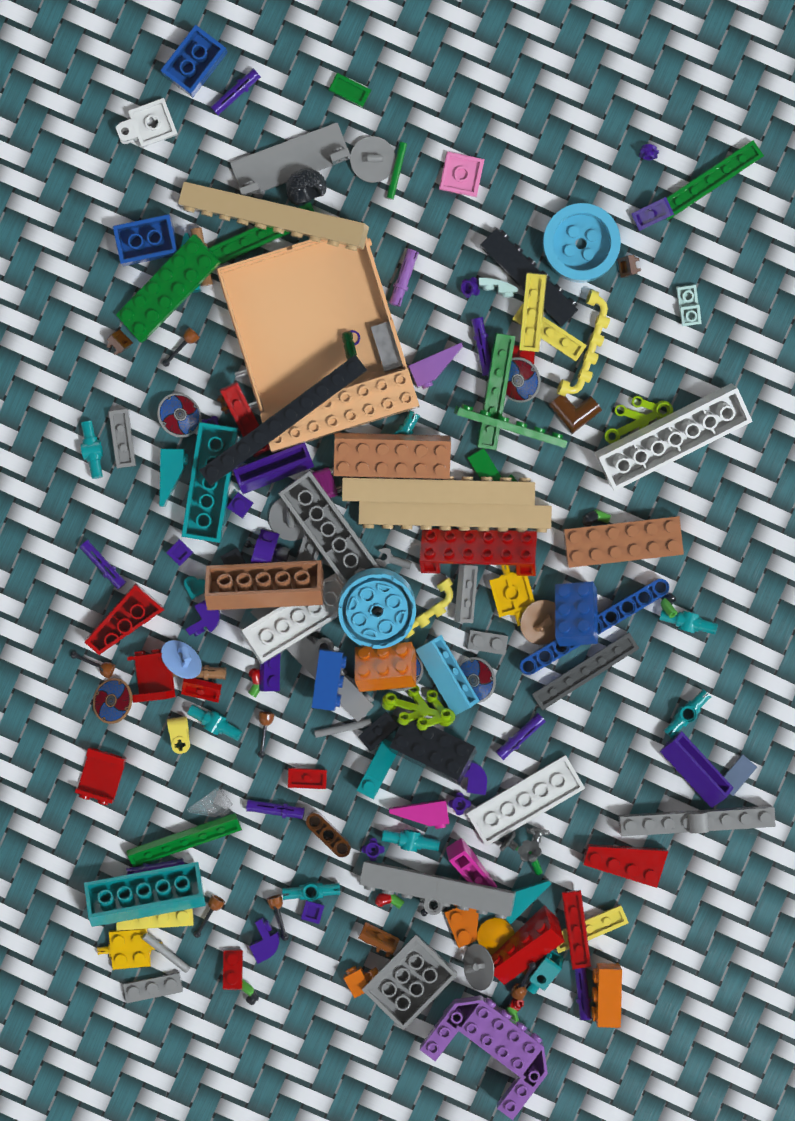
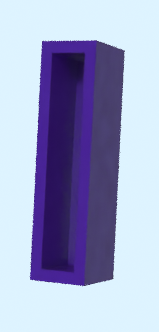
[233,442,314,494]
[660,731,733,808]

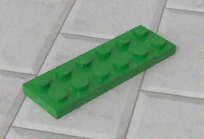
[116,234,221,343]

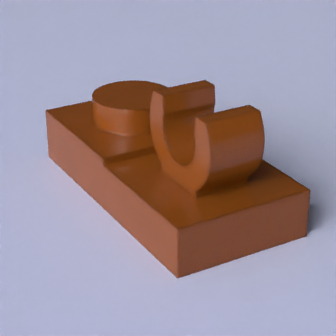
[358,922,400,957]

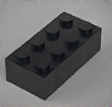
[389,718,477,786]

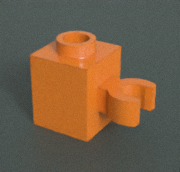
[344,966,379,999]

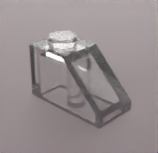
[187,786,233,817]

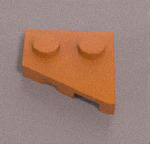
[444,907,479,948]

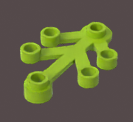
[604,396,673,444]
[382,685,455,730]

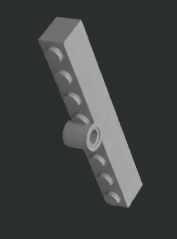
[251,607,374,722]
[618,805,776,837]
[359,860,516,919]

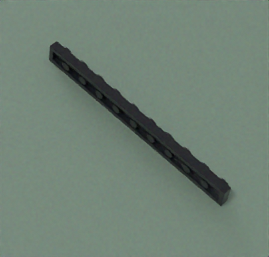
[199,354,367,486]

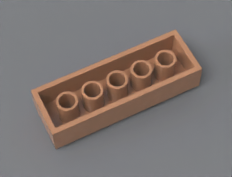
[334,433,451,479]
[563,516,684,568]
[204,560,324,610]

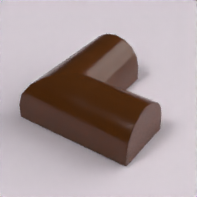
[548,395,602,434]

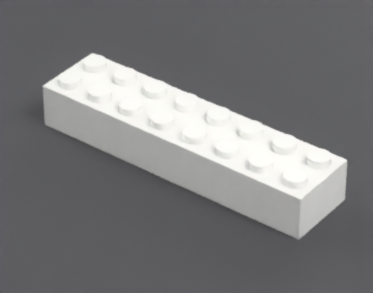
[594,383,753,491]

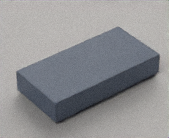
[723,754,757,796]

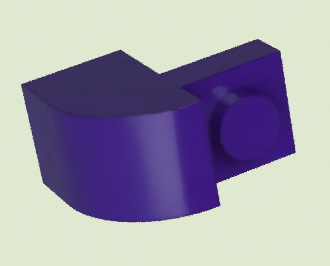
[250,529,280,564]
[186,600,221,637]
[464,761,487,795]
[249,917,280,964]

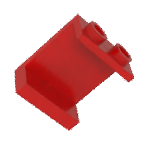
[127,649,176,703]
[75,747,127,805]

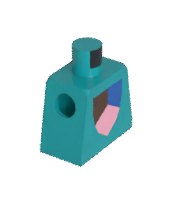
[526,950,564,994]

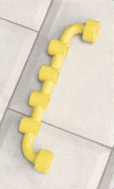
[557,289,610,397]
[361,577,453,646]

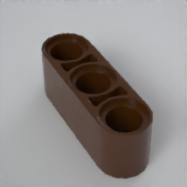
[306,811,351,857]

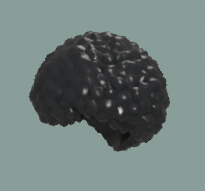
[286,168,327,205]

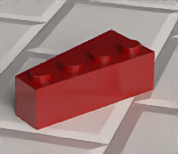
[84,583,165,655]
[582,844,668,888]
[491,905,565,985]

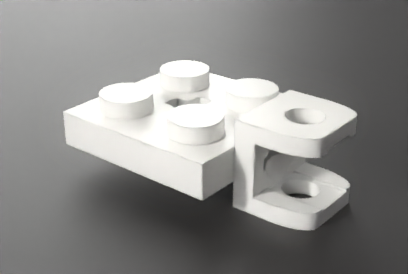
[116,98,178,148]

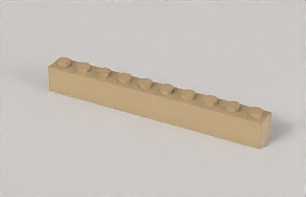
[178,182,369,251]
[342,476,535,505]
[359,501,552,533]

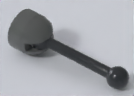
[244,540,290,562]

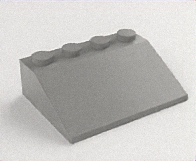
[362,935,457,1030]

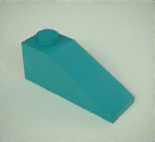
[159,449,189,507]
[356,739,396,800]
[506,879,552,924]

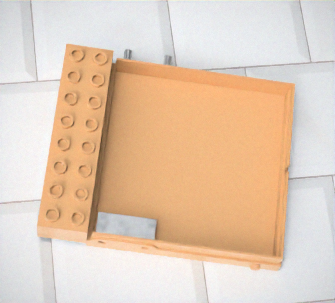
[216,237,420,453]

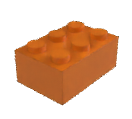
[354,642,416,692]
[591,963,622,1028]

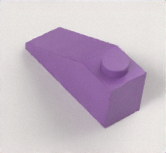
[409,343,463,389]

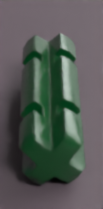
[342,331,357,360]

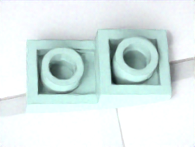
[479,278,518,298]
[676,284,702,326]

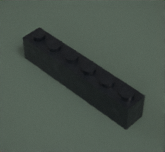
[480,228,578,328]

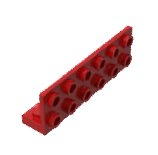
[419,529,537,576]

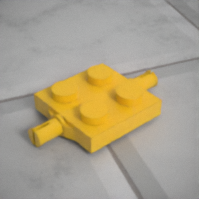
[489,565,535,626]
[97,929,163,970]

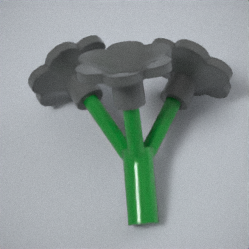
[500,828,550,875]

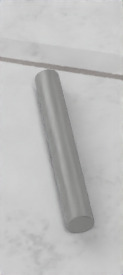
[314,719,372,738]
[142,933,190,973]

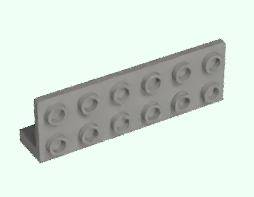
[230,123,351,197]

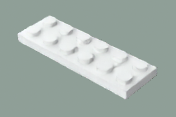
[240,573,344,664]
[466,755,585,846]

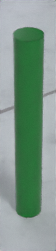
[386,142,407,200]

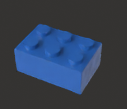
[160,25,228,98]
[113,214,178,267]
[555,581,598,646]
[312,649,347,711]

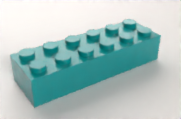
[181,422,239,543]
[84,862,206,927]

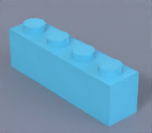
[416,635,479,716]

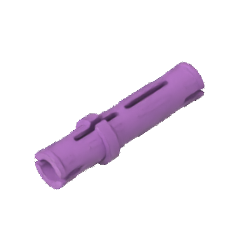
[389,249,419,307]

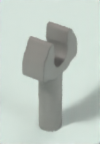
[376,548,412,569]

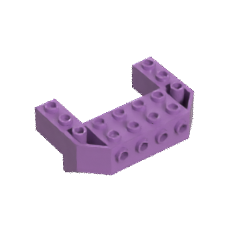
[420,995,548,1120]

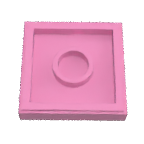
[439,152,485,198]

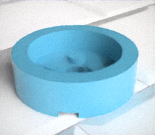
[542,203,621,283]
[338,568,416,649]

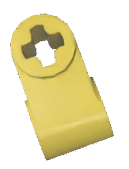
[167,716,190,754]

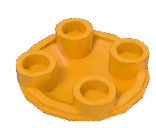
[477,917,515,955]

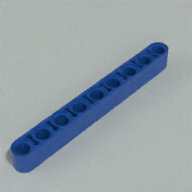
[519,579,669,675]

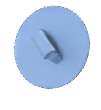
[161,640,202,679]

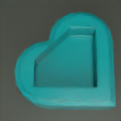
[184,576,205,600]

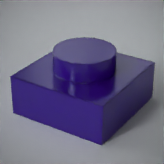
[227,492,254,519]
[166,539,194,566]
[301,900,325,924]

